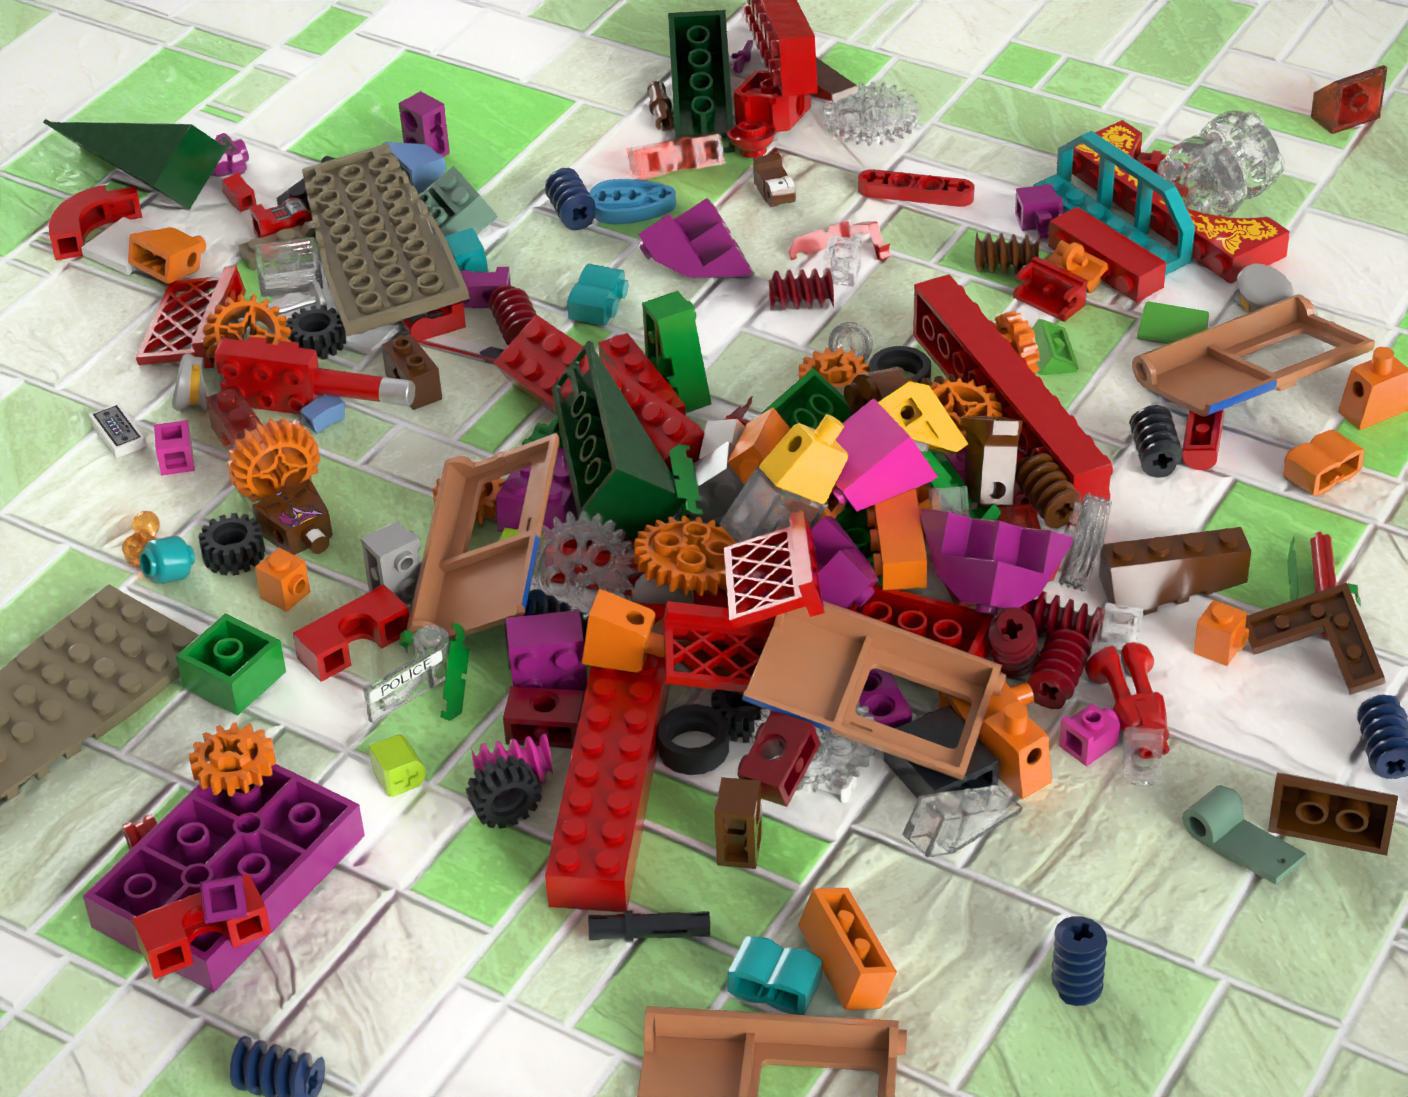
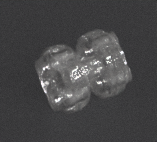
[1158,110,1285,217]

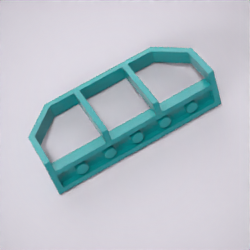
[1033,131,1195,276]

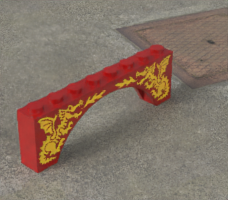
[1072,120,1290,284]

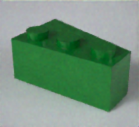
[642,291,712,413]

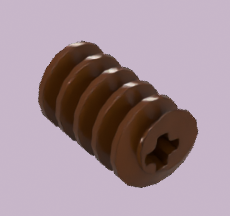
[974,232,1040,274]
[1015,453,1081,528]

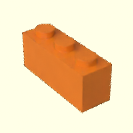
[866,488,927,590]
[798,888,897,1010]

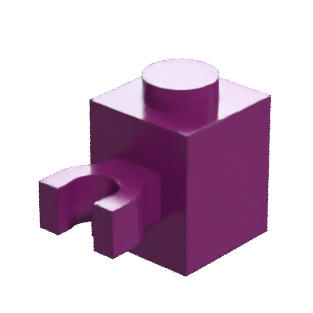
[1015,184,1063,239]

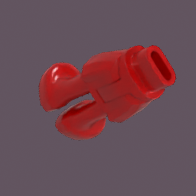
[1085,642,1170,759]

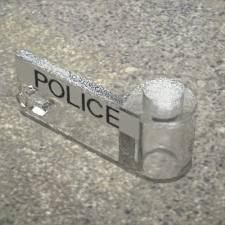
[363,625,450,724]

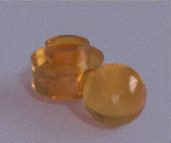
[122,511,160,567]

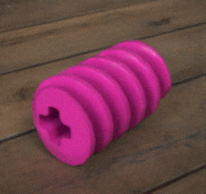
[471,734,553,783]

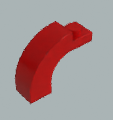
[49,185,142,260]

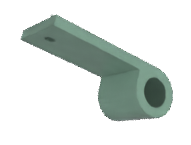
[1182,785,1307,885]

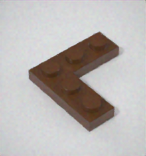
[1245,583,1386,695]

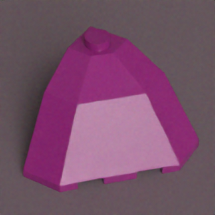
[638,198,755,278]
[920,509,1073,616]
[742,516,878,608]

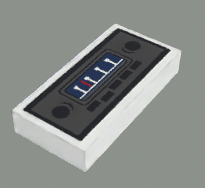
[88,403,147,458]

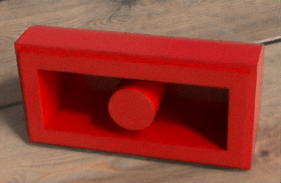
[1182,409,1224,470]

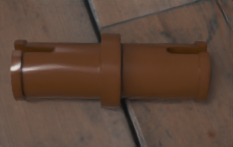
[647,81,674,131]

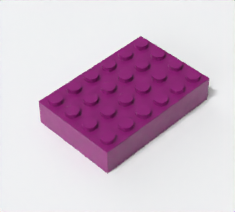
[83,755,365,993]

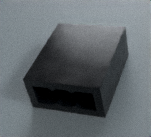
[883,705,1000,817]

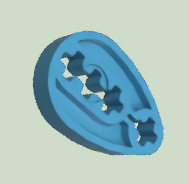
[589,179,677,224]

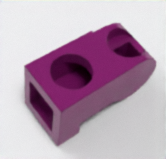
[460,267,511,308]

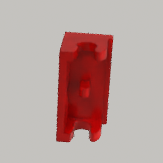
[1013,256,1087,322]

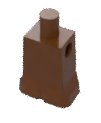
[960,416,1023,521]

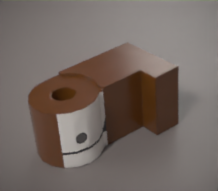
[753,152,796,207]

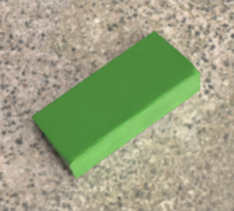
[1137,301,1209,344]
[1032,318,1079,375]

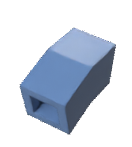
[300,395,345,434]

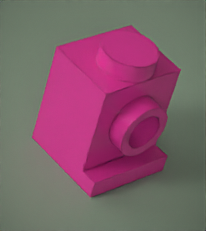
[154,420,195,476]
[1059,703,1120,767]

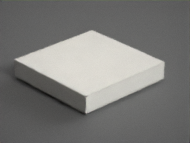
[81,217,153,275]

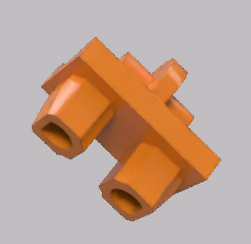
[1044,240,1108,294]

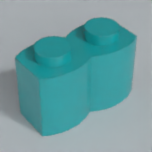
[567,263,629,326]
[727,936,823,1015]

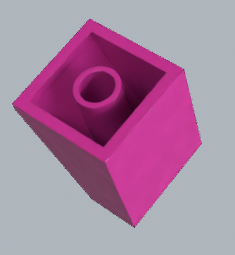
[831,398,938,511]

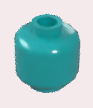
[139,536,195,584]

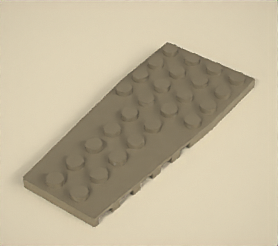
[302,143,470,337]
[0,584,199,801]

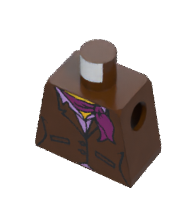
[252,479,333,555]

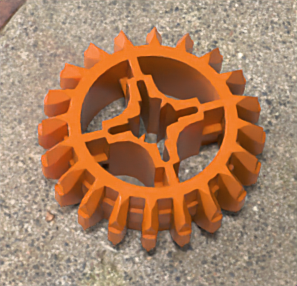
[203,294,291,368]
[930,377,1003,439]
[227,417,321,503]

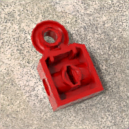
[727,70,811,158]

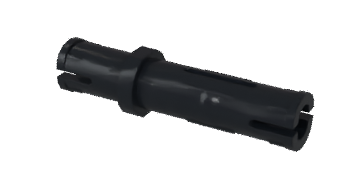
[588,910,710,943]

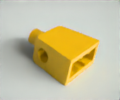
[759,414,848,504]

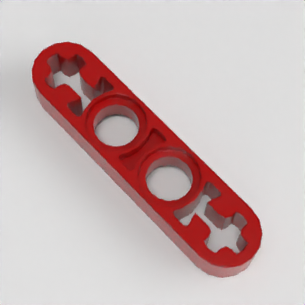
[858,169,975,207]

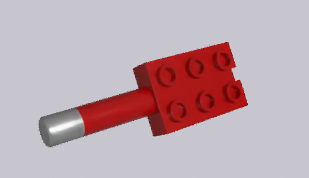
[214,336,415,415]

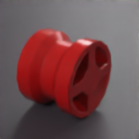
[122,814,157,850]

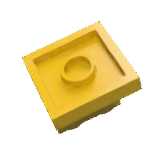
[878,381,968,455]

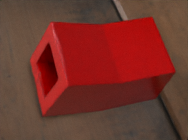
[222,173,257,213]

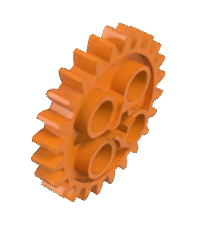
[633,516,749,596]

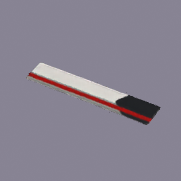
[403,332,504,365]

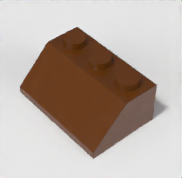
[1268,772,1398,856]

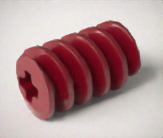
[769,268,834,311]
[488,285,536,346]
[1021,591,1102,644]
[989,607,1040,677]
[1027,629,1092,709]

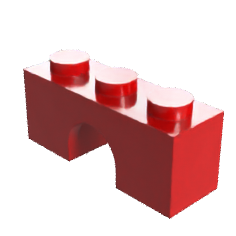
[293,584,409,682]
[131,873,271,979]

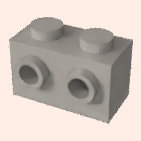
[361,521,421,602]

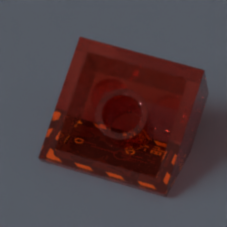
[1311,65,1388,134]

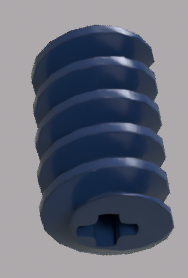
[545,167,596,230]
[1357,695,1408,779]
[1051,916,1108,1006]
[230,1036,325,1097]

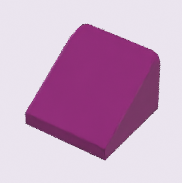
[200,875,247,924]

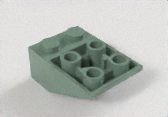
[418,166,498,236]

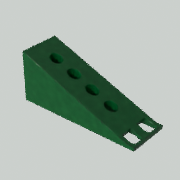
[668,10,735,155]
[43,118,227,210]
[551,341,686,541]

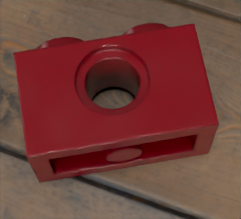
[503,686,585,749]
[737,710,821,807]

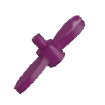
[731,40,753,73]

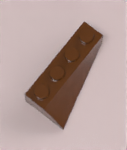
[1099,527,1252,624]

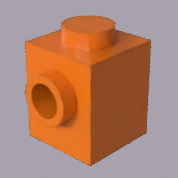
[255,548,311,612]
[1194,600,1249,666]

